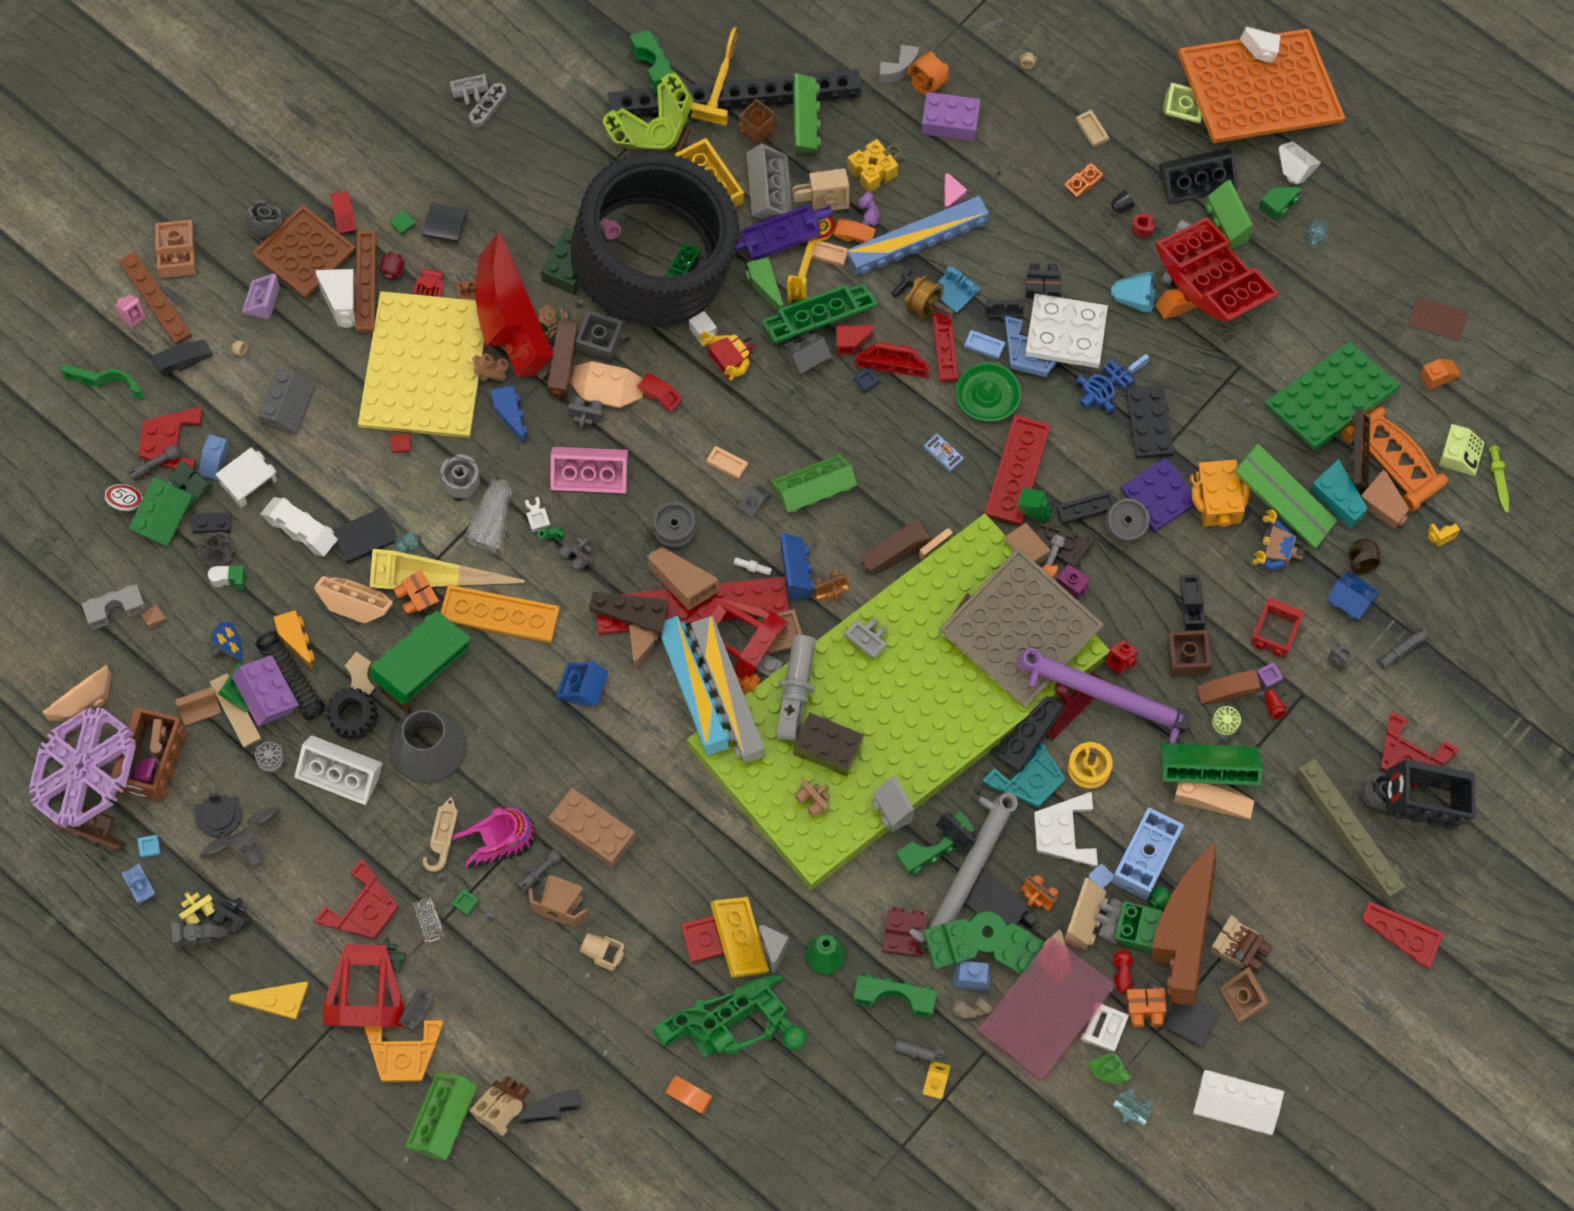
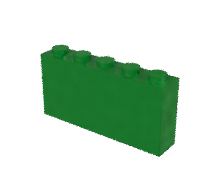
[370,611,471,705]
[1159,743,1263,786]

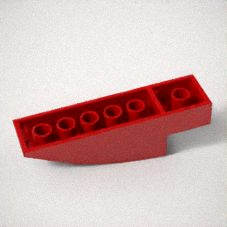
[475,233,554,377]

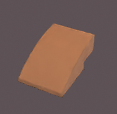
[155,220,196,278]

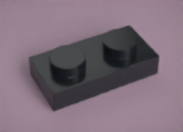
[192,512,232,534]

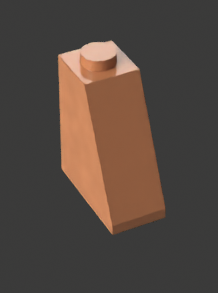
[1361,470,1409,530]

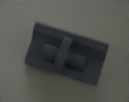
[212,898,251,933]

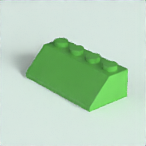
[793,74,821,154]
[771,454,857,512]
[405,1073,478,1161]

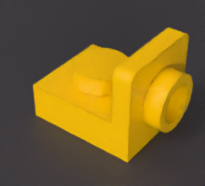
[1427,524,1460,547]

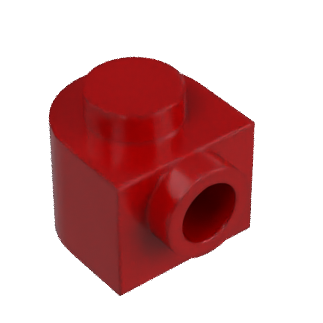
[1132,214,1155,238]

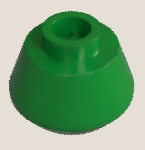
[1148,885,1171,911]

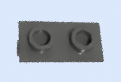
[399,987,434,1032]

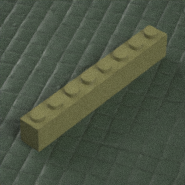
[1296,759,1406,903]

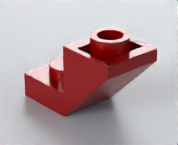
[330,191,356,233]
[637,373,682,412]

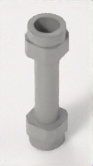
[1044,534,1065,565]

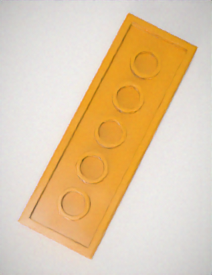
[441,585,560,644]

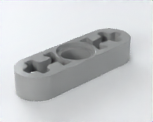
[469,83,507,128]

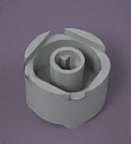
[440,454,480,499]

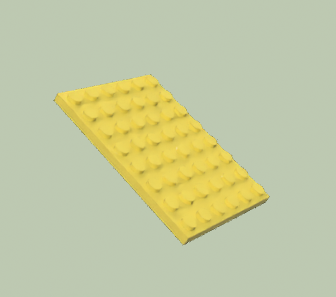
[358,291,485,438]

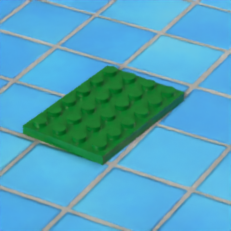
[1265,341,1400,451]

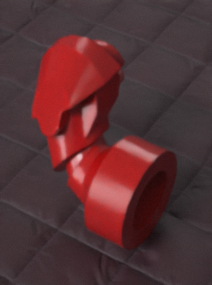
[1113,950,1134,993]

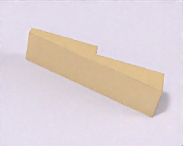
[210,673,262,749]

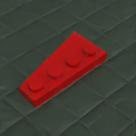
[1361,901,1444,970]

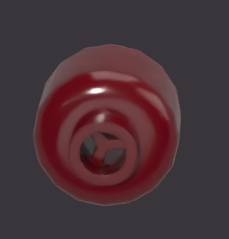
[379,252,405,281]

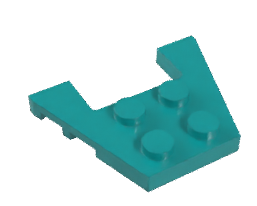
[982,743,1065,808]

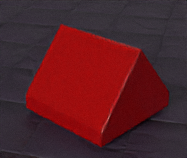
[390,433,411,453]

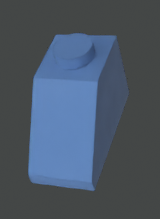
[199,434,230,481]

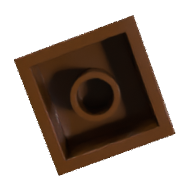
[1167,630,1211,676]

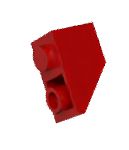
[836,324,874,355]

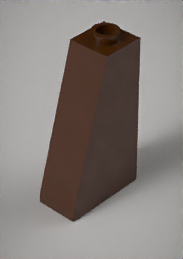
[548,319,579,398]
[860,519,933,575]

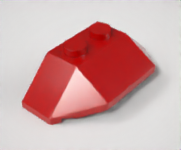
[855,341,930,378]

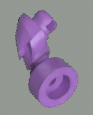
[856,191,880,227]

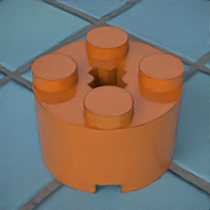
[907,51,949,95]

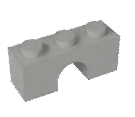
[82,584,146,630]

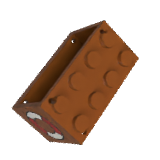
[111,707,187,803]

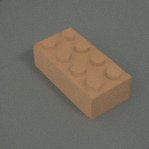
[548,788,636,869]

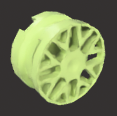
[1212,706,1241,736]

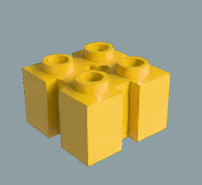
[847,139,898,192]

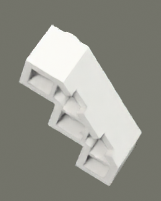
[260,497,338,557]

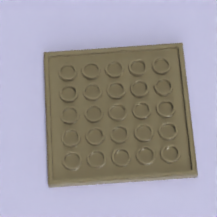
[939,547,1104,709]

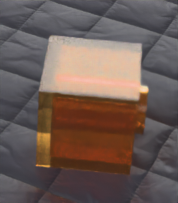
[738,98,777,145]

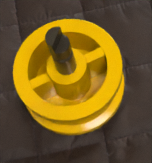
[1068,742,1113,789]

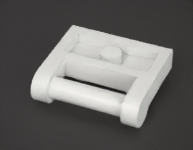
[1080,1003,1129,1053]

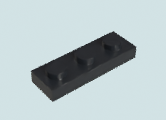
[1056,490,1115,525]

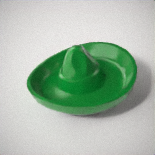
[956,362,1021,422]

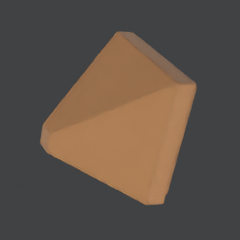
[140,604,166,630]

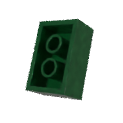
[541,227,580,295]

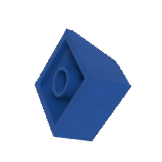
[1327,571,1380,620]
[555,661,609,707]

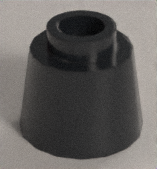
[1111,190,1135,213]

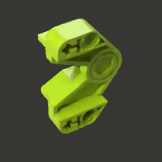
[603,73,693,151]

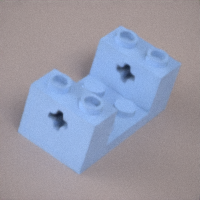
[1111,807,1184,901]

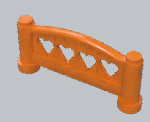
[1340,406,1448,512]

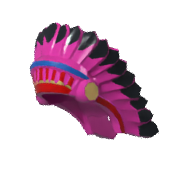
[452,807,536,869]

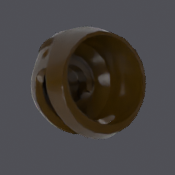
[1349,539,1381,575]

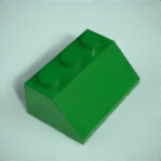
[129,477,194,547]

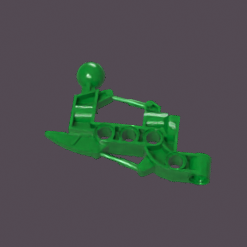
[652,975,808,1059]

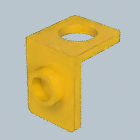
[923,1061,951,1099]

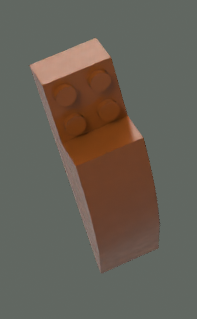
[1152,844,1217,1006]

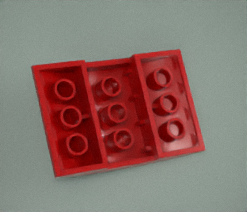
[1155,217,1279,322]

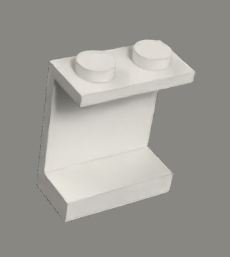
[215,447,277,508]

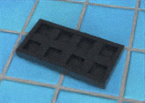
[1126,385,1174,459]

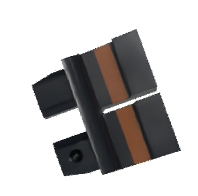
[1025,263,1062,298]

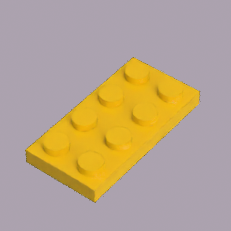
[710,897,769,978]

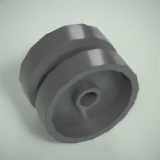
[1104,498,1150,542]
[653,502,696,550]

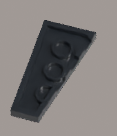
[990,696,1065,772]

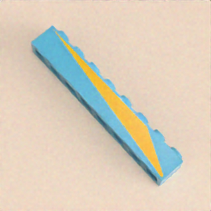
[660,616,730,756]

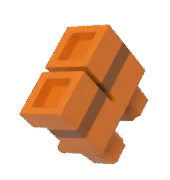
[394,569,439,615]
[1125,988,1166,1028]

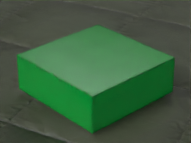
[390,210,416,236]
[452,888,480,917]

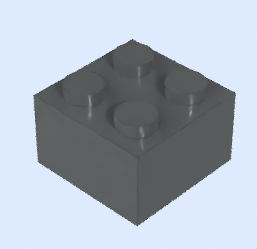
[575,310,624,362]

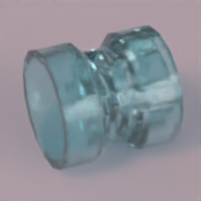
[1307,220,1328,245]
[393,531,419,553]

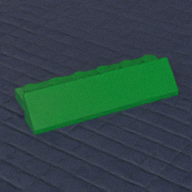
[762,283,878,344]

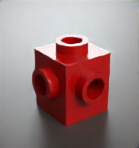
[1105,640,1139,674]

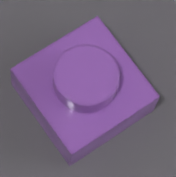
[1257,662,1283,689]

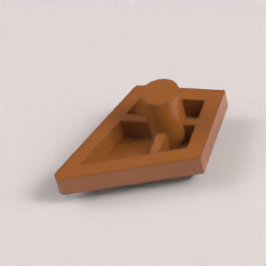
[456,280,476,301]

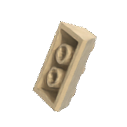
[1064,878,1108,951]

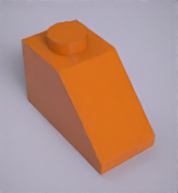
[1419,359,1462,391]

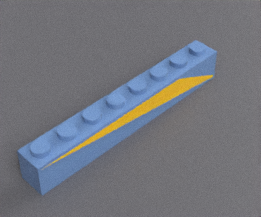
[847,196,989,276]

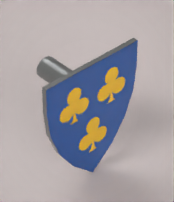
[210,622,242,662]

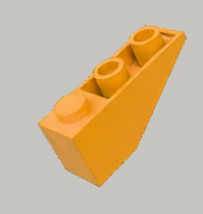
[274,610,315,669]

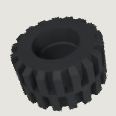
[326,687,378,739]

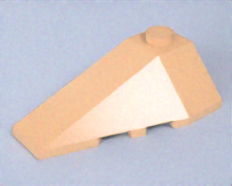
[1173,782,1254,820]

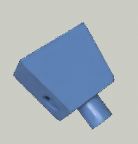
[952,961,992,992]

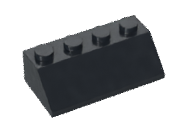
[1158,148,1239,204]

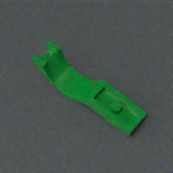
[60,364,144,400]

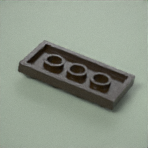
[1351,409,1371,491]

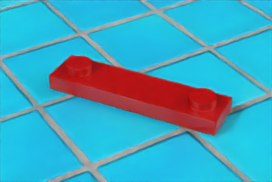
[932,312,958,382]

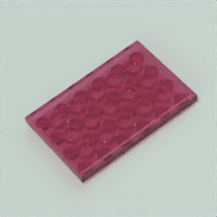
[978,936,1116,1081]

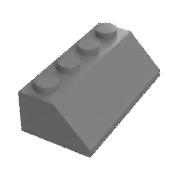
[746,144,792,221]

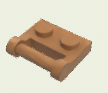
[150,719,170,766]

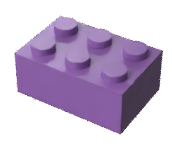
[921,92,981,141]
[231,655,299,726]

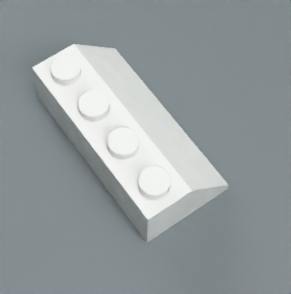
[294,735,383,805]
[1193,1070,1284,1136]

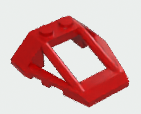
[699,597,789,680]
[323,944,404,1027]

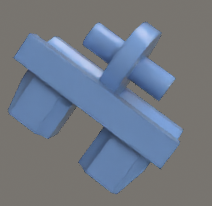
[121,864,156,904]

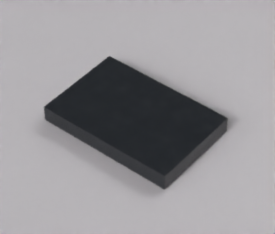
[332,507,399,564]

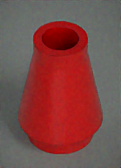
[1264,690,1287,719]

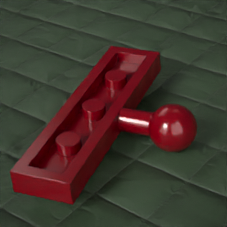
[1046,673,1098,741]

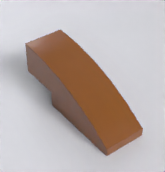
[1197,670,1260,705]

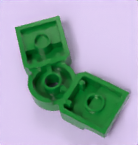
[922,912,1045,978]

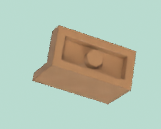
[175,687,222,727]

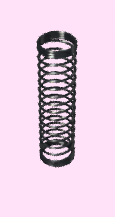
[255,631,326,720]

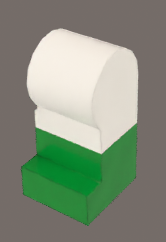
[208,566,246,591]

